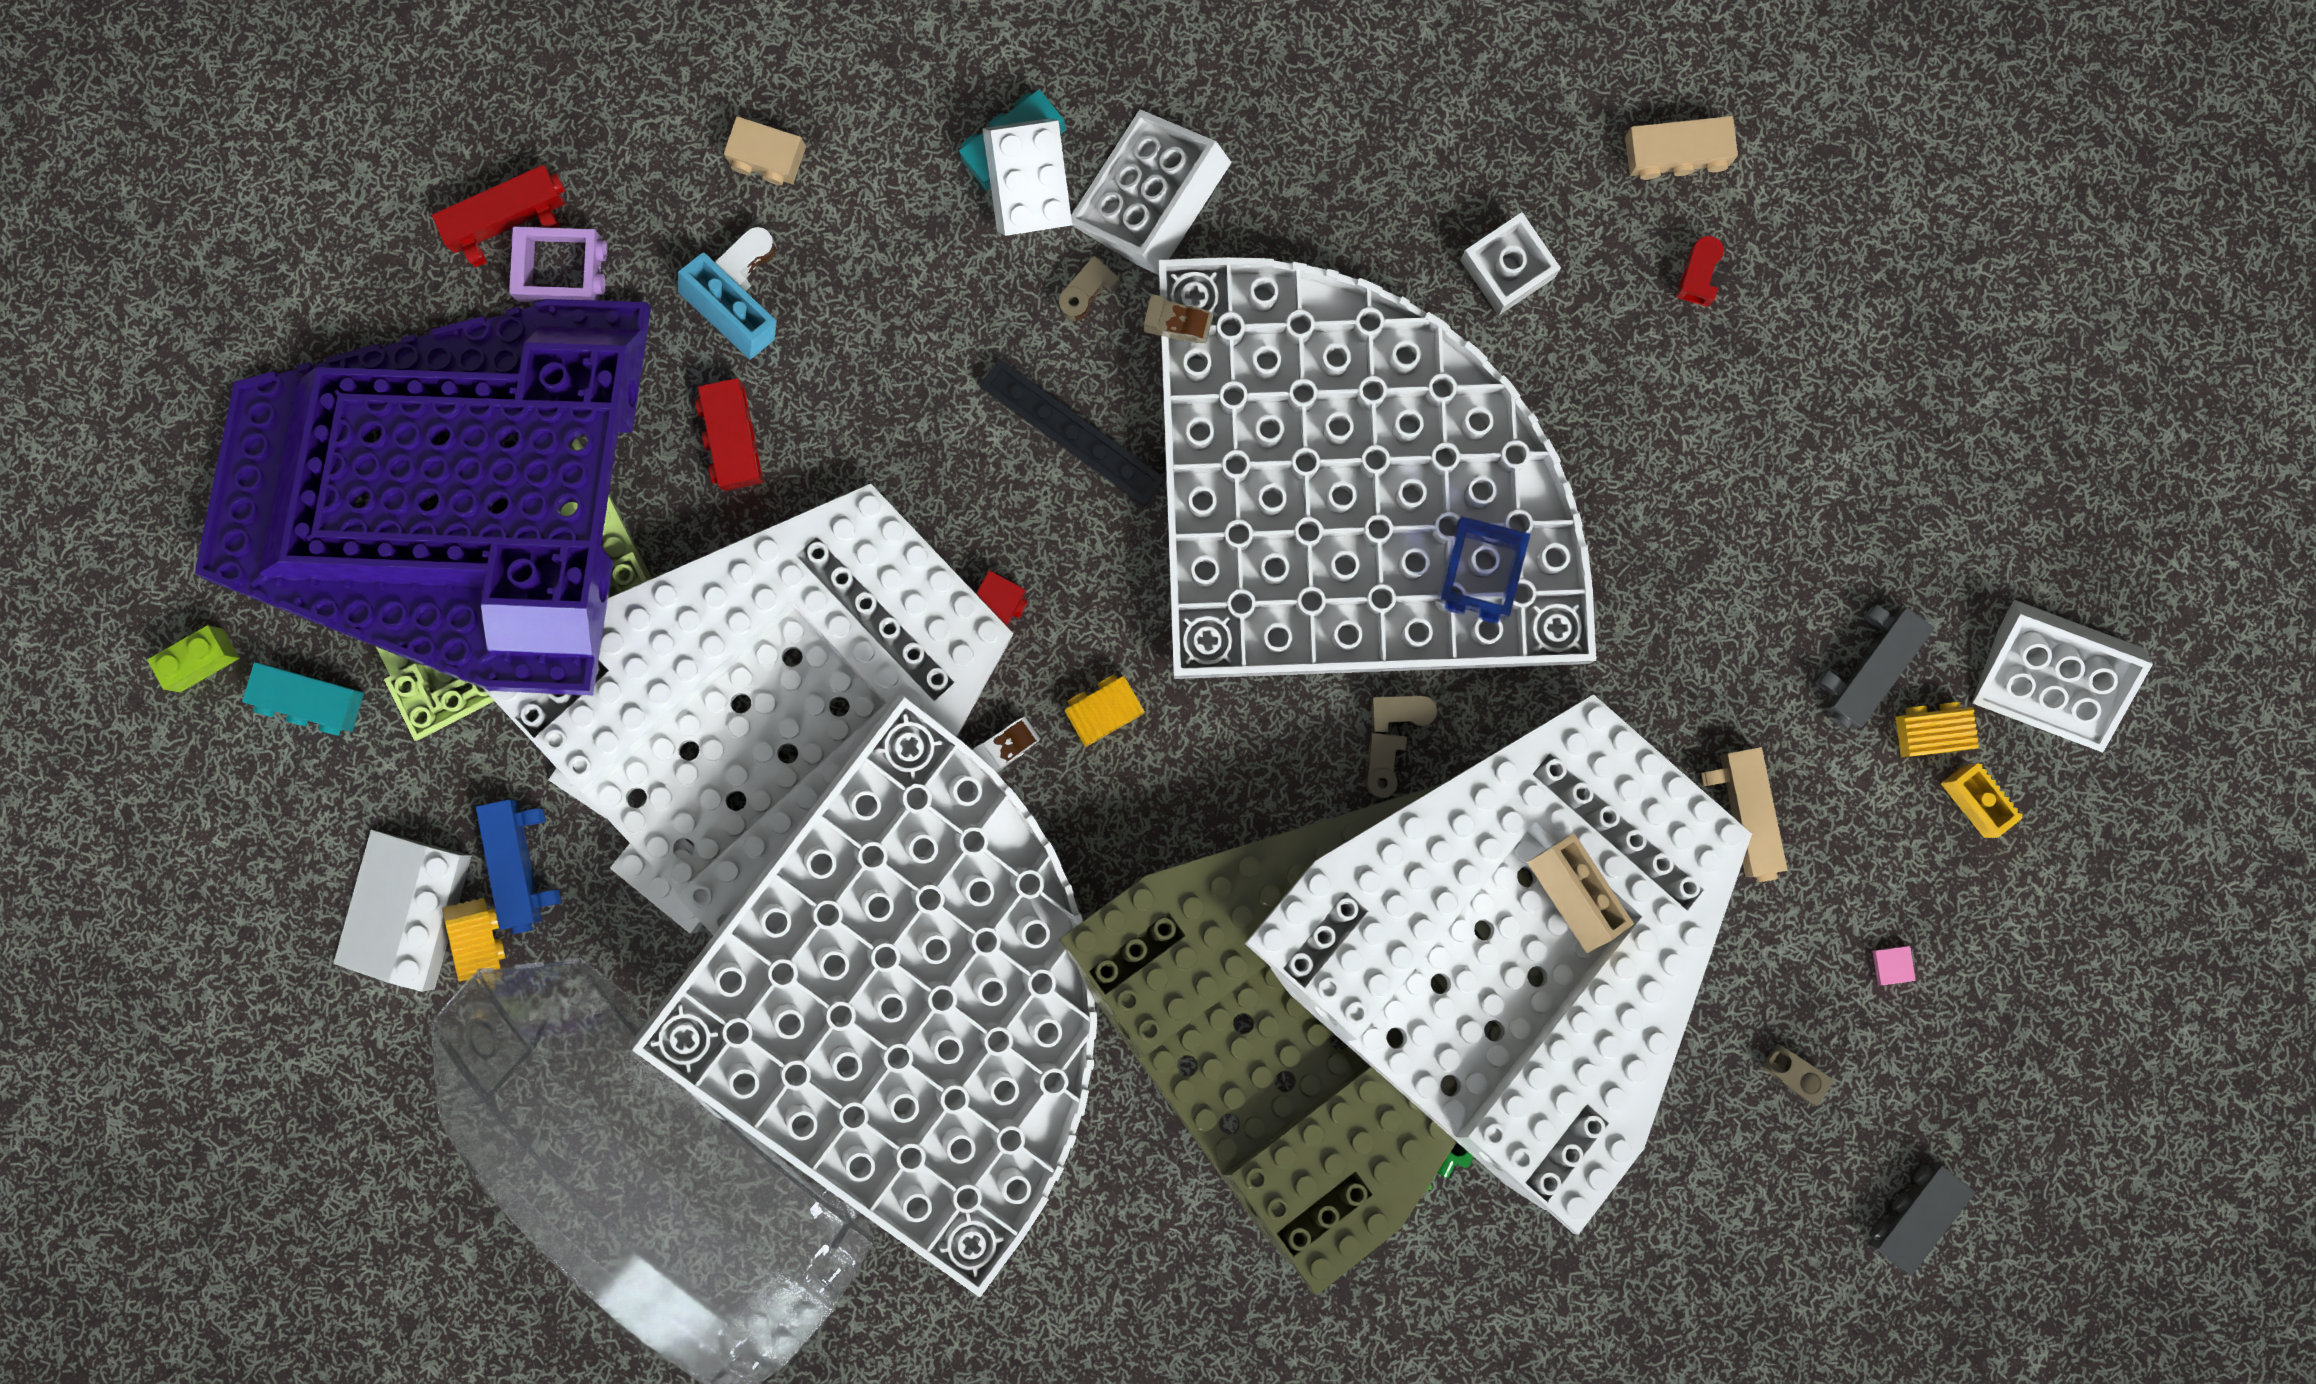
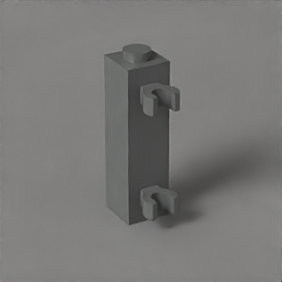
[1815,604,1935,730]

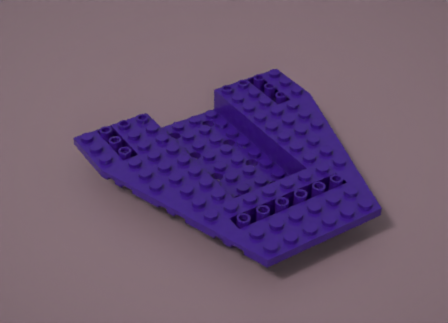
[195,299,651,696]

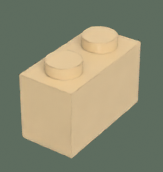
[724,116,806,185]

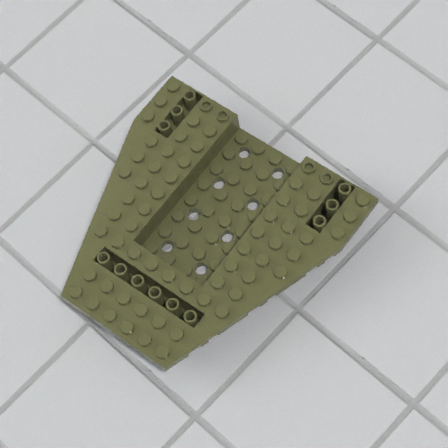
[1058,783,1543,1295]

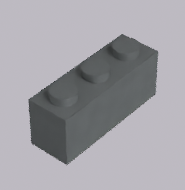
[1868,1161,1976,1276]

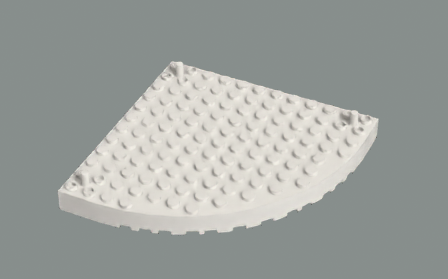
[1159,257,1596,679]
[631,695,1097,1297]

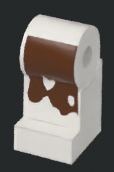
[715,227,777,291]
[972,717,1041,773]

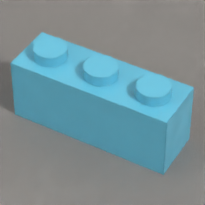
[678,252,777,360]

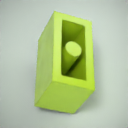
[147,625,240,692]

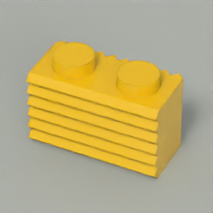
[1064,674,1145,747]
[1895,702,1979,758]
[1941,763,2023,838]
[442,898,506,982]

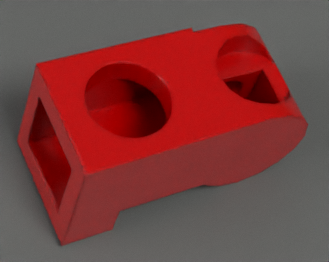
[1675,236,1724,307]

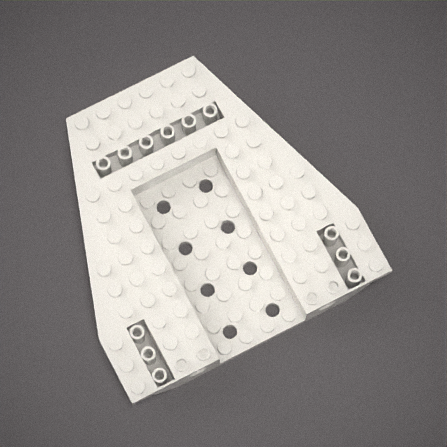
[484,484,1013,935]
[1244,695,1752,1235]

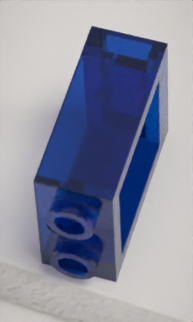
[1437,516,1531,623]

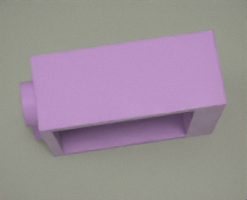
[509,227,607,302]

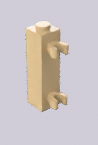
[1700,747,1788,882]

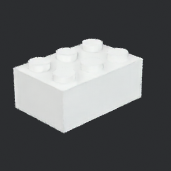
[983,118,1072,236]
[610,839,703,934]

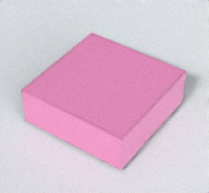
[1872,946,1916,985]

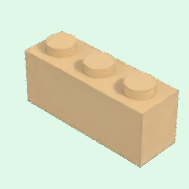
[1625,116,1738,180]
[1527,833,1634,953]

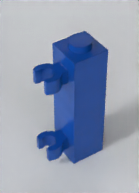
[476,800,562,935]

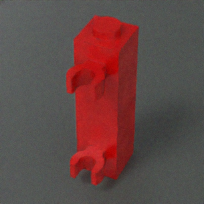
[432,165,566,268]

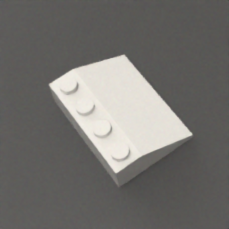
[1071,109,1232,275]
[1972,600,2153,752]
[333,830,472,992]

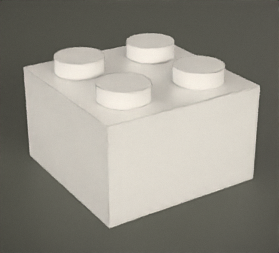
[1460,212,1561,316]

